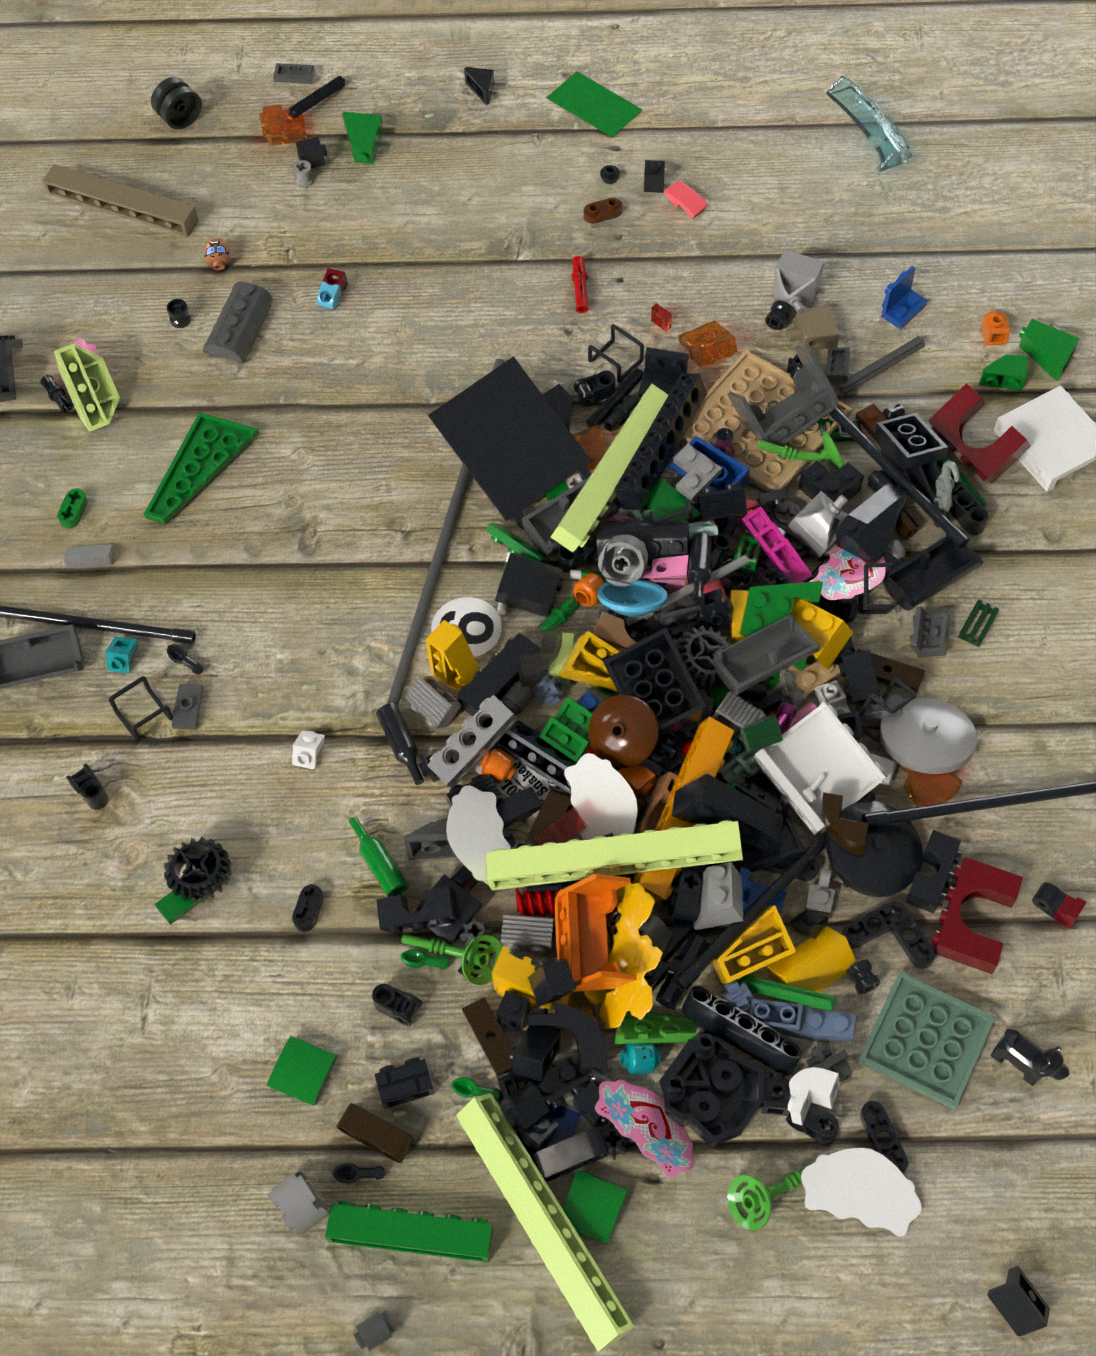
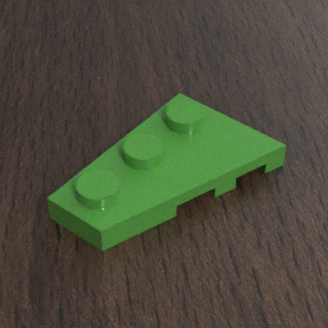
[615,1010,697,1044]

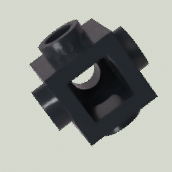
[699,588,734,629]

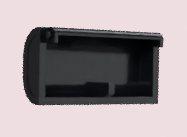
[597,519,690,566]
[883,536,984,611]

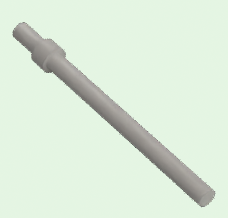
[624,555,749,626]

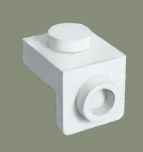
[292,730,325,769]

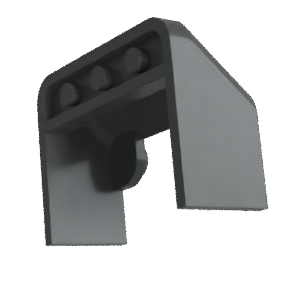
[727,346,838,446]

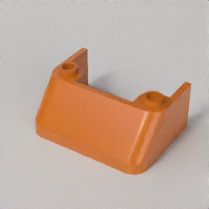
[555,873,637,992]

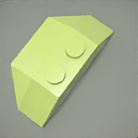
[54,343,120,432]

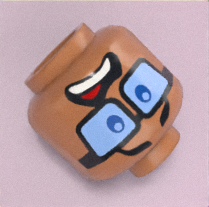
[204,238,231,270]

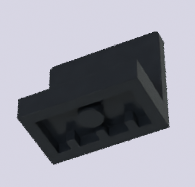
[638,347,689,397]

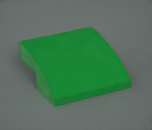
[539,697,593,763]
[266,1036,338,1106]
[562,1169,628,1244]

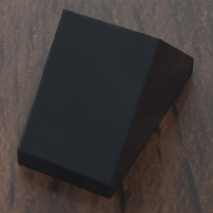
[464,67,495,105]

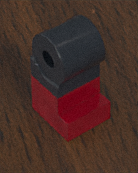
[1032,882,1087,928]

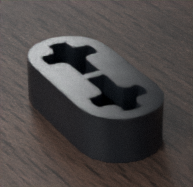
[292,884,324,932]

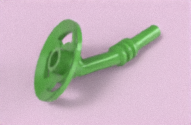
[757,431,844,469]
[401,933,502,985]
[727,1161,816,1231]

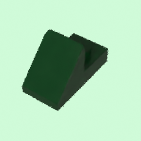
[740,714,783,752]

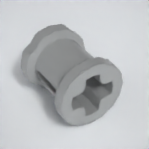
[293,160,313,188]

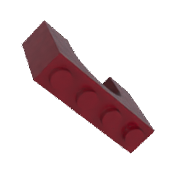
[928,383,1031,484]
[931,857,1023,974]

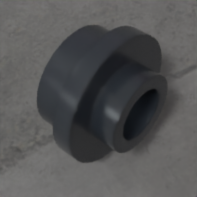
[600,165,620,184]

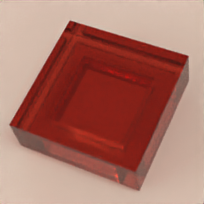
[651,303,672,332]

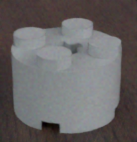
[598,535,648,587]
[268,1169,329,1235]

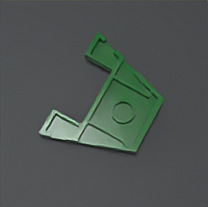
[739,581,823,671]

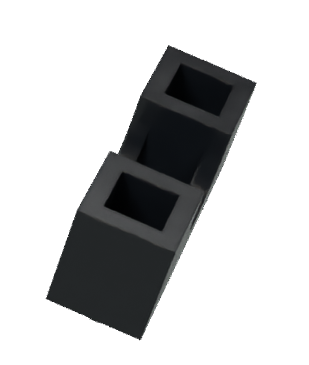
[905,830,963,913]
[376,886,459,935]

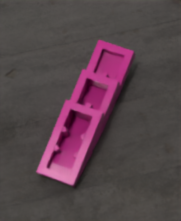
[742,506,813,584]

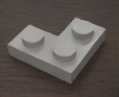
[673,444,722,502]

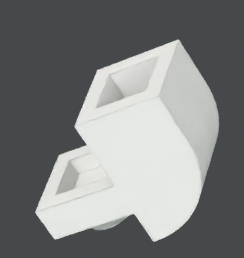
[788,1067,840,1125]

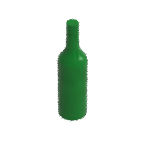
[349,816,409,897]

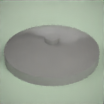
[879,698,977,774]

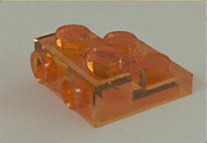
[259,104,307,146]
[678,320,737,367]

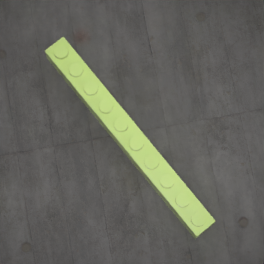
[551,384,668,552]
[486,820,743,890]
[456,1093,635,1352]

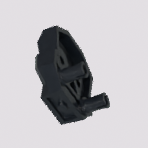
[659,1034,764,1147]

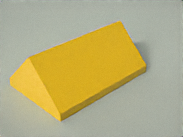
[766,926,857,1004]

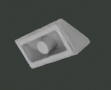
[64,544,113,568]

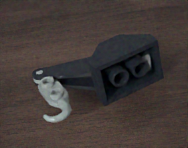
[876,412,959,528]

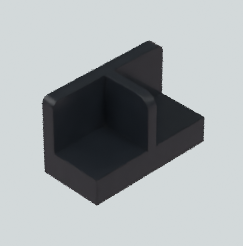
[987,1266,1050,1336]

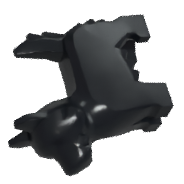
[990,1029,1070,1086]

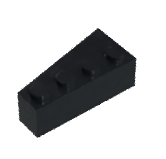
[672,774,783,850]

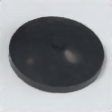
[826,801,923,897]

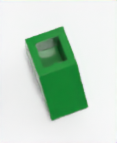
[979,354,1027,390]

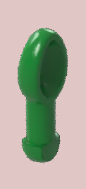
[401,949,450,970]
[451,1077,502,1102]

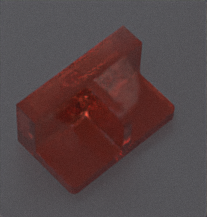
[535,808,589,846]

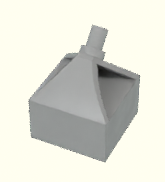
[772,249,824,314]
[785,491,848,560]

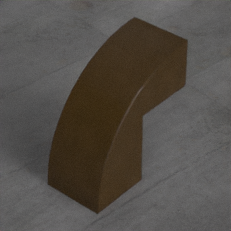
[822,792,869,856]

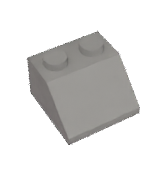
[694,862,743,930]

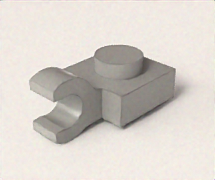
[805,868,835,916]

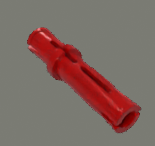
[571,256,589,313]

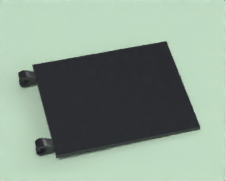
[428,356,592,529]

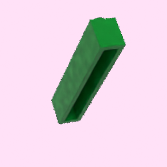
[325,1201,493,1263]

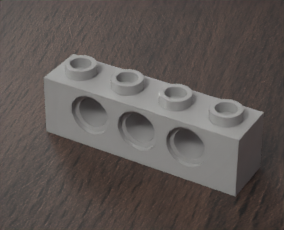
[427,695,518,788]

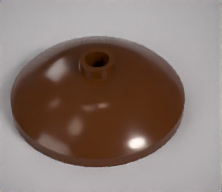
[588,695,659,768]

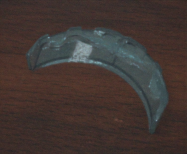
[826,76,912,172]

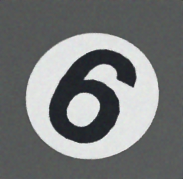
[431,597,502,657]

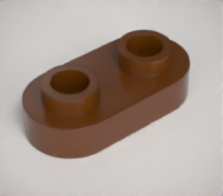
[584,198,623,224]

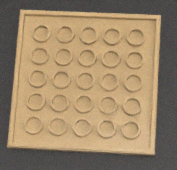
[681,350,852,492]

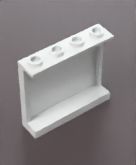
[994,385,1096,492]
[753,701,886,835]

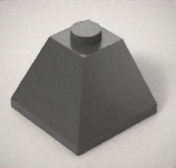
[404,819,457,860]

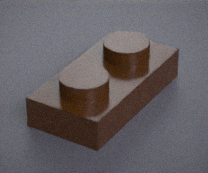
[855,403,886,444]

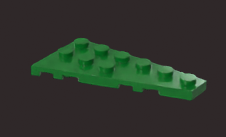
[144,412,259,525]

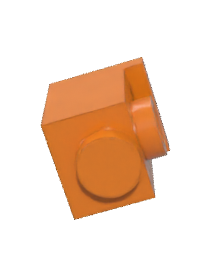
[981,311,1011,345]

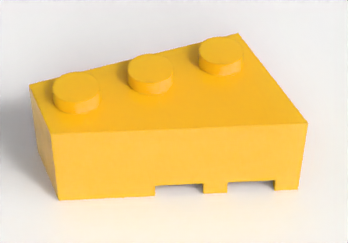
[791,599,854,670]
[426,620,479,692]
[557,631,620,692]
[712,905,796,984]
[492,946,574,1013]

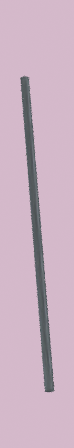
[387,359,505,705]

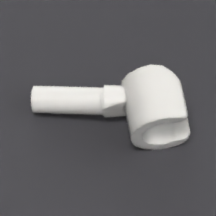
[800,774,825,804]

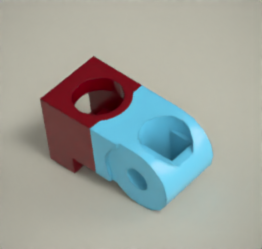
[317,268,348,309]

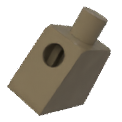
[786,304,840,350]

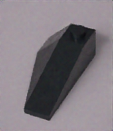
[835,482,908,563]

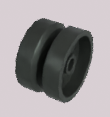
[151,77,202,130]

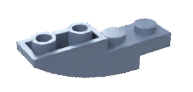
[750,999,857,1043]

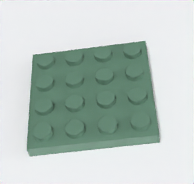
[857,971,995,1110]

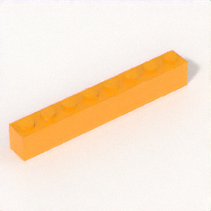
[632,716,734,904]

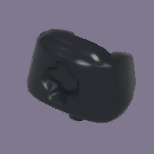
[882,404,905,420]

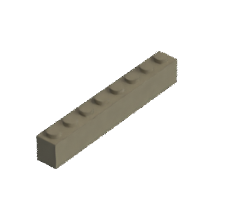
[42,164,198,237]

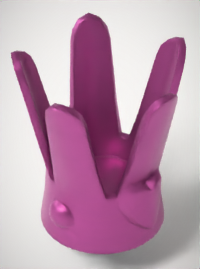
[714,428,735,455]
[775,702,797,734]

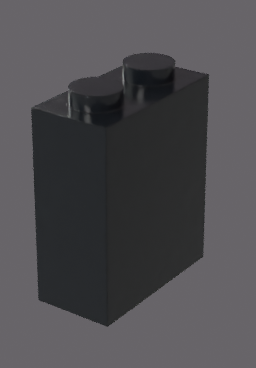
[495,552,564,617]

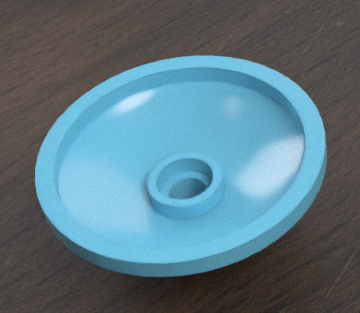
[598,579,667,617]

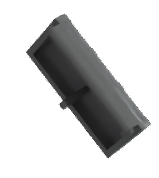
[203,282,273,364]
[522,477,619,555]
[713,615,819,695]
[0,624,85,689]

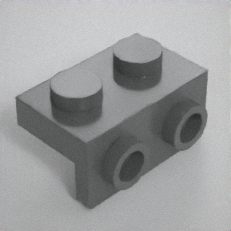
[910,607,951,657]

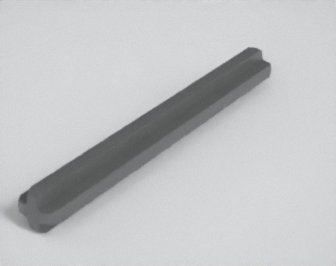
[838,336,926,394]

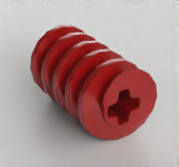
[515,886,559,917]

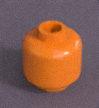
[573,573,605,607]
[479,748,517,783]

